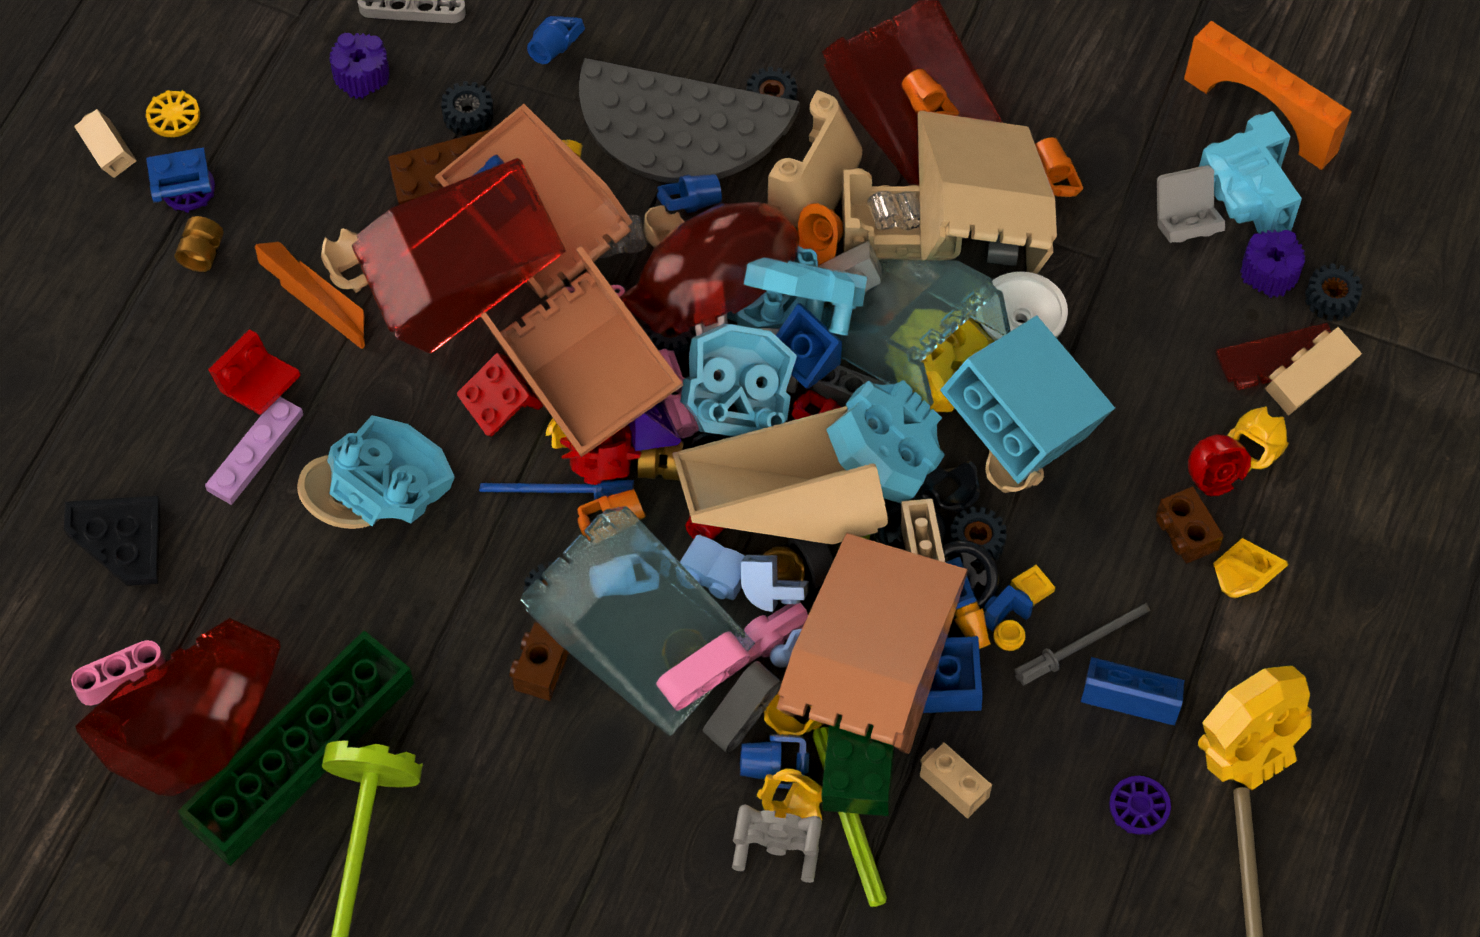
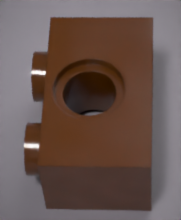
[509,622,572,701]

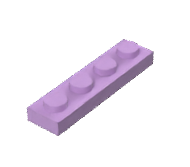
[205,397,303,505]

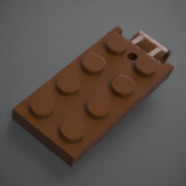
[388,129,492,209]

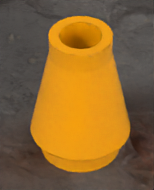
[954,602,991,649]

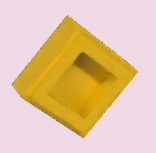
[1011,564,1055,605]

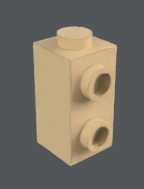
[74,109,137,178]
[920,743,992,819]

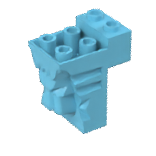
[1199,111,1302,234]

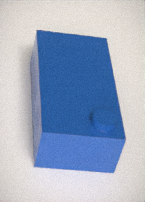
[923,636,982,713]

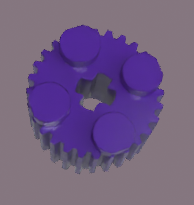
[329,33,390,99]
[1240,230,1305,298]

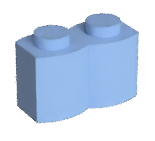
[679,535,745,600]

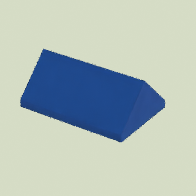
[1081,657,1184,726]

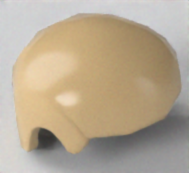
[643,205,687,250]

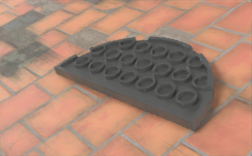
[579,58,800,183]

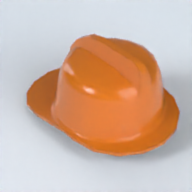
[796,203,844,267]

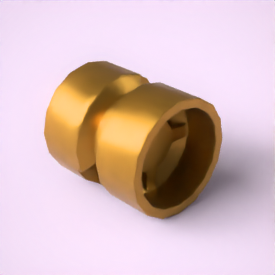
[174,216,224,272]
[638,441,684,480]

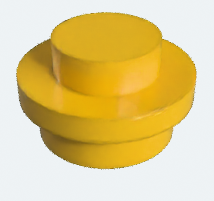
[994,620,1025,651]

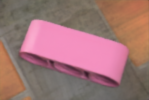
[656,631,751,711]
[71,640,166,706]

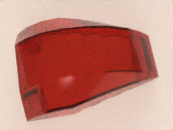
[75,618,281,796]

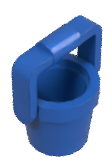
[527,16,585,64]
[657,174,722,213]
[740,735,810,789]

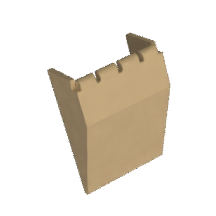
[918,111,1057,274]
[672,406,888,545]

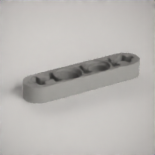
[357,0,466,23]

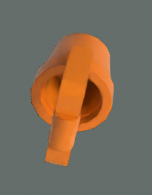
[902,69,959,116]
[1035,138,1083,197]
[577,489,646,543]

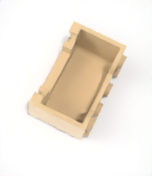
[842,168,962,261]

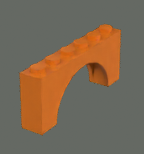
[1184,21,1352,170]

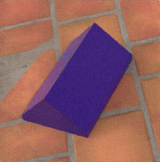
[628,401,682,451]

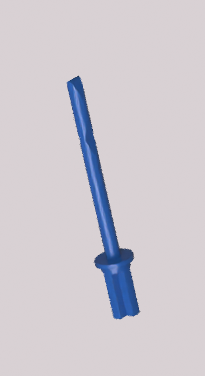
[479,480,634,500]

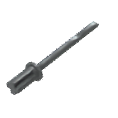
[1014,603,1151,686]

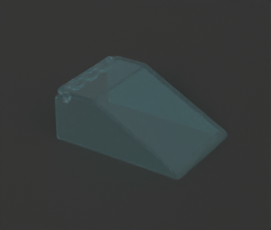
[821,259,1011,406]
[520,506,755,735]

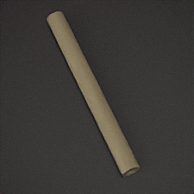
[1233,787,1263,937]

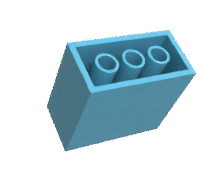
[940,315,1115,484]

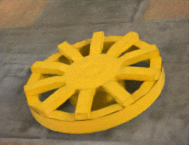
[146,90,200,137]

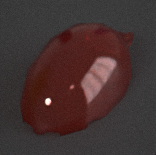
[619,202,800,333]

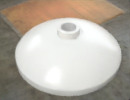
[978,272,1068,341]

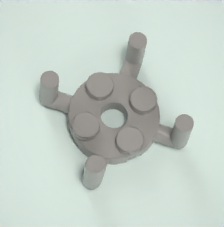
[732,804,822,883]

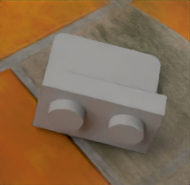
[1157,165,1225,243]

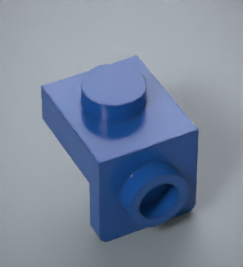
[983,585,1033,631]

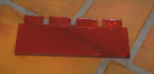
[1216,323,1331,390]

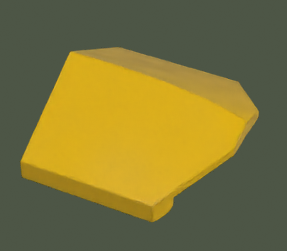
[1213,538,1288,598]

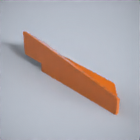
[255,242,365,349]

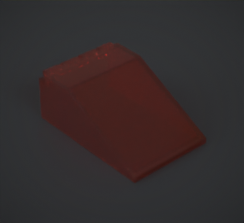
[822,0,1003,186]
[352,158,566,353]

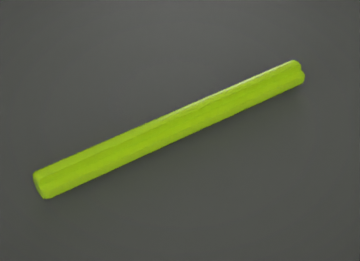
[813,727,887,907]

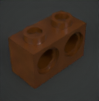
[1156,486,1224,564]

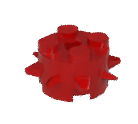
[560,425,642,485]

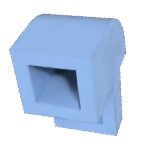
[741,555,809,612]

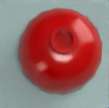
[1188,434,1251,496]

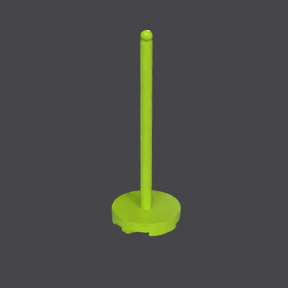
[322,741,423,937]

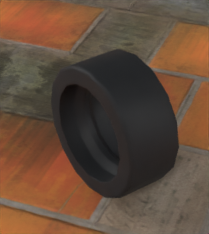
[788,538,834,589]

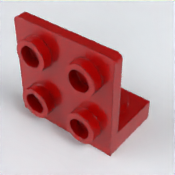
[208,329,301,415]
[457,353,544,437]

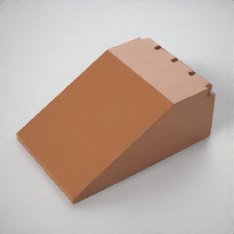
[435,104,632,298]
[480,245,684,457]
[776,533,968,754]

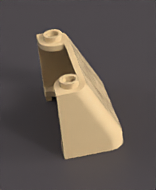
[767,90,863,228]

